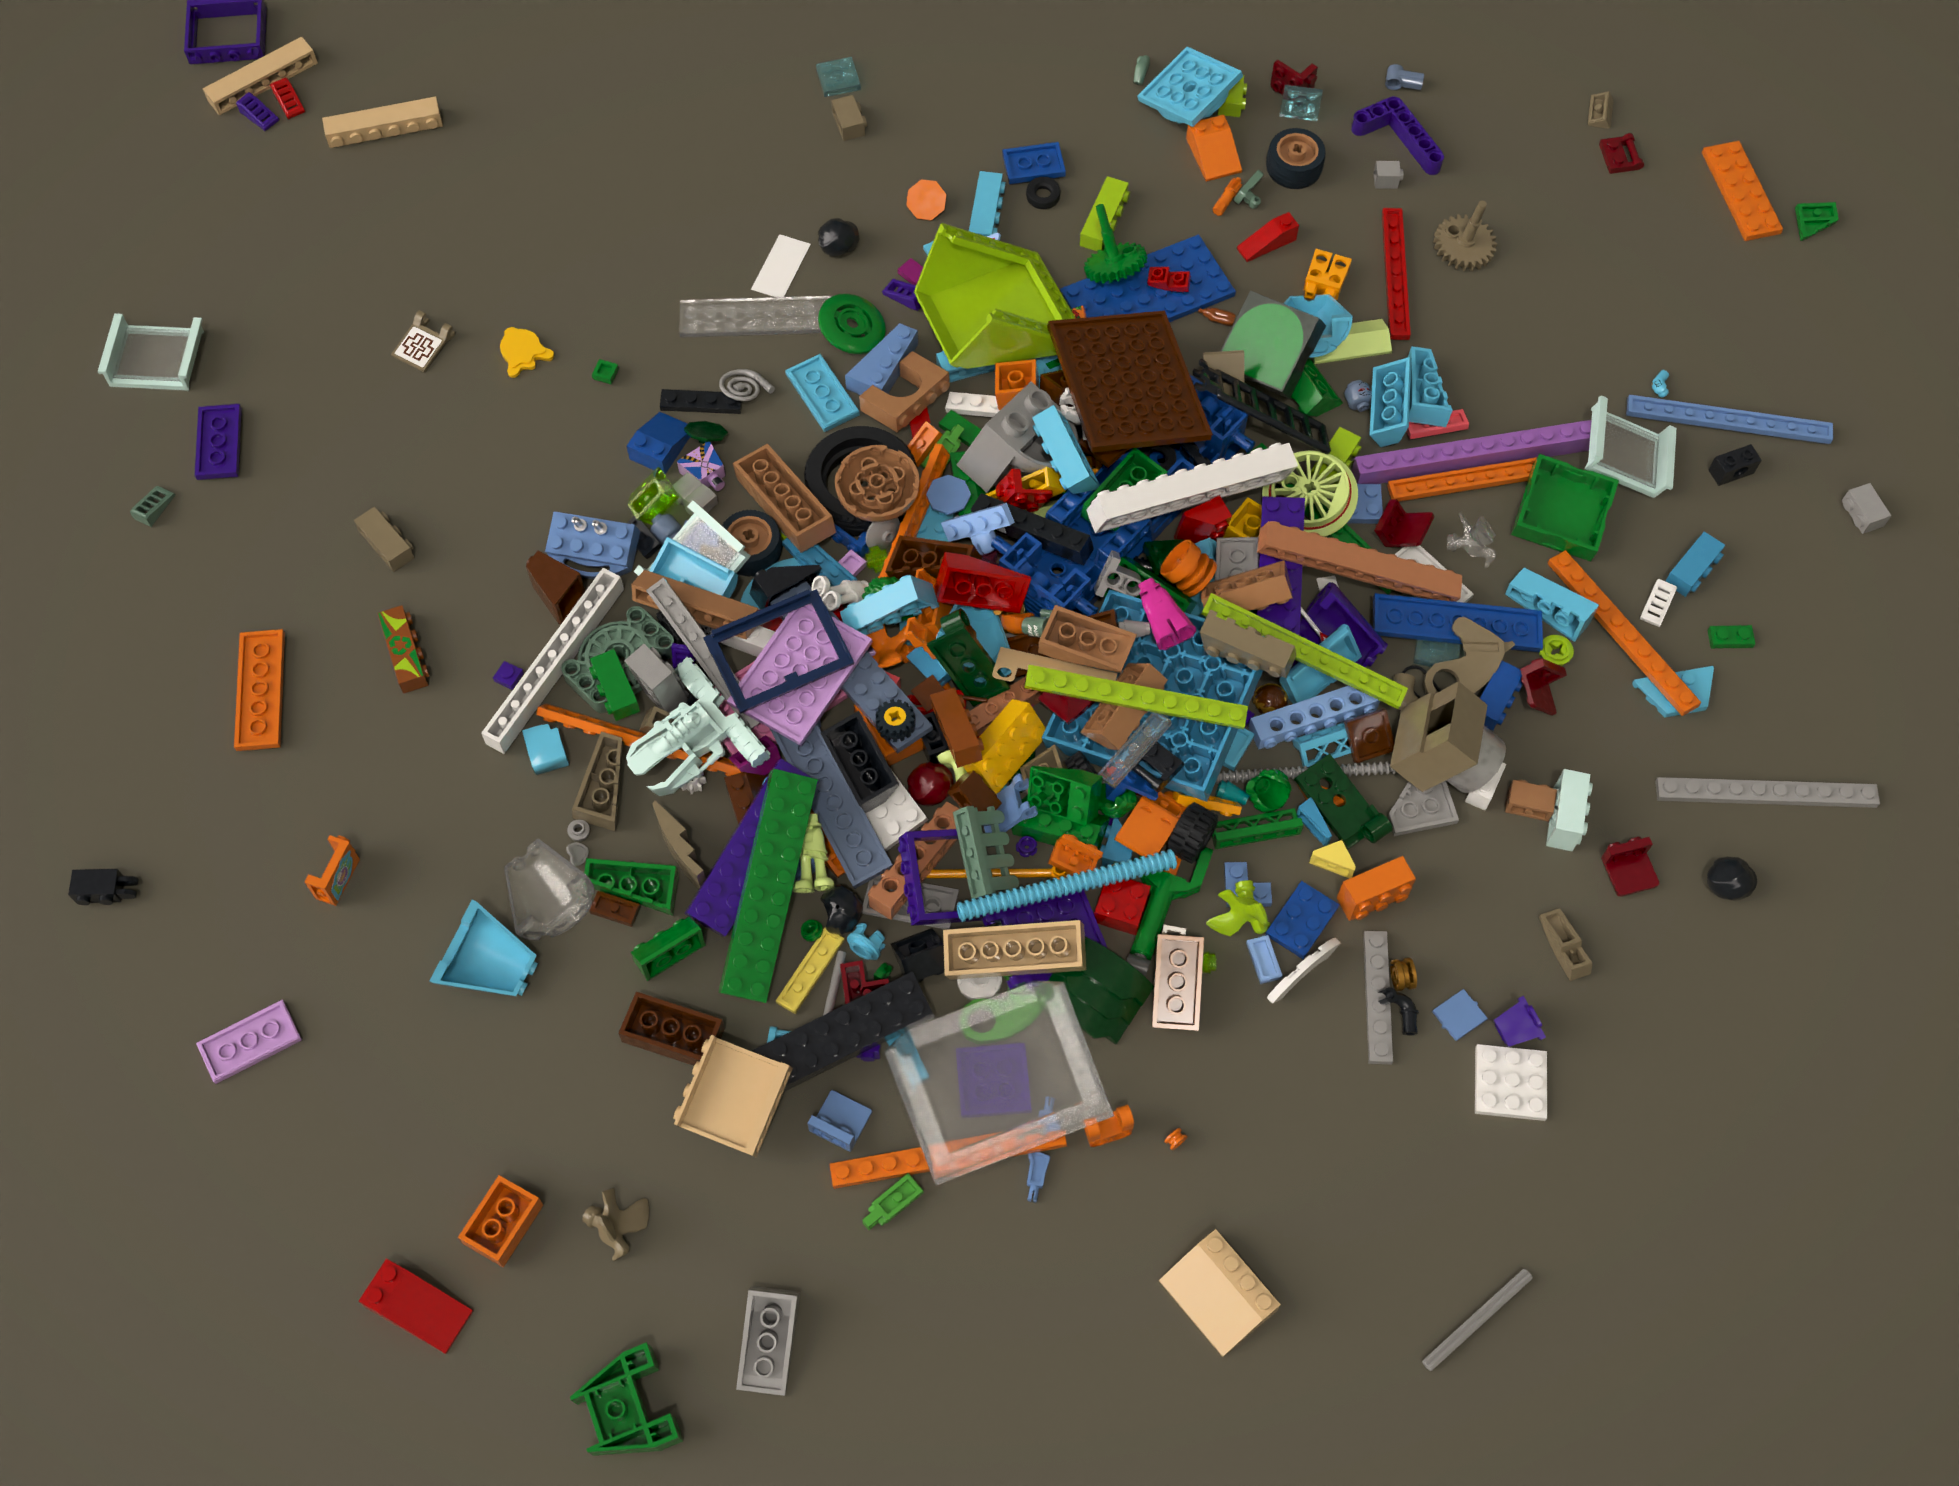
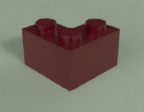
[840,960,890,1004]

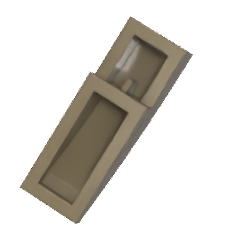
[1539,908,1592,981]

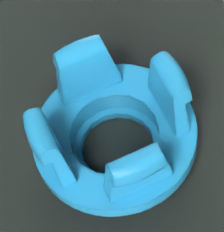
[847,923,885,960]

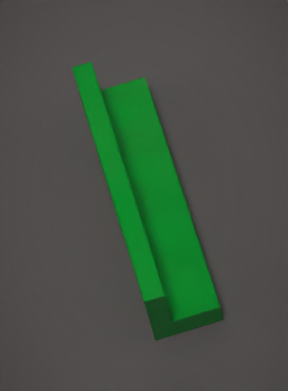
[1212,808,1304,849]

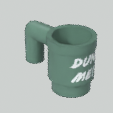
[1021,609,1052,638]

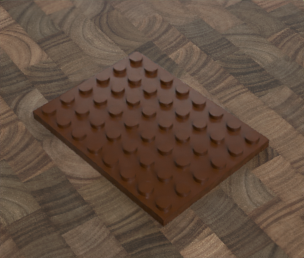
[1047,310,1213,453]

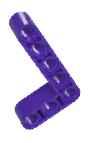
[1351,96,1444,175]

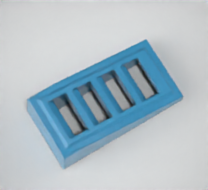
[1296,797,1332,846]

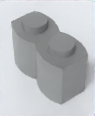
[670,472,718,516]

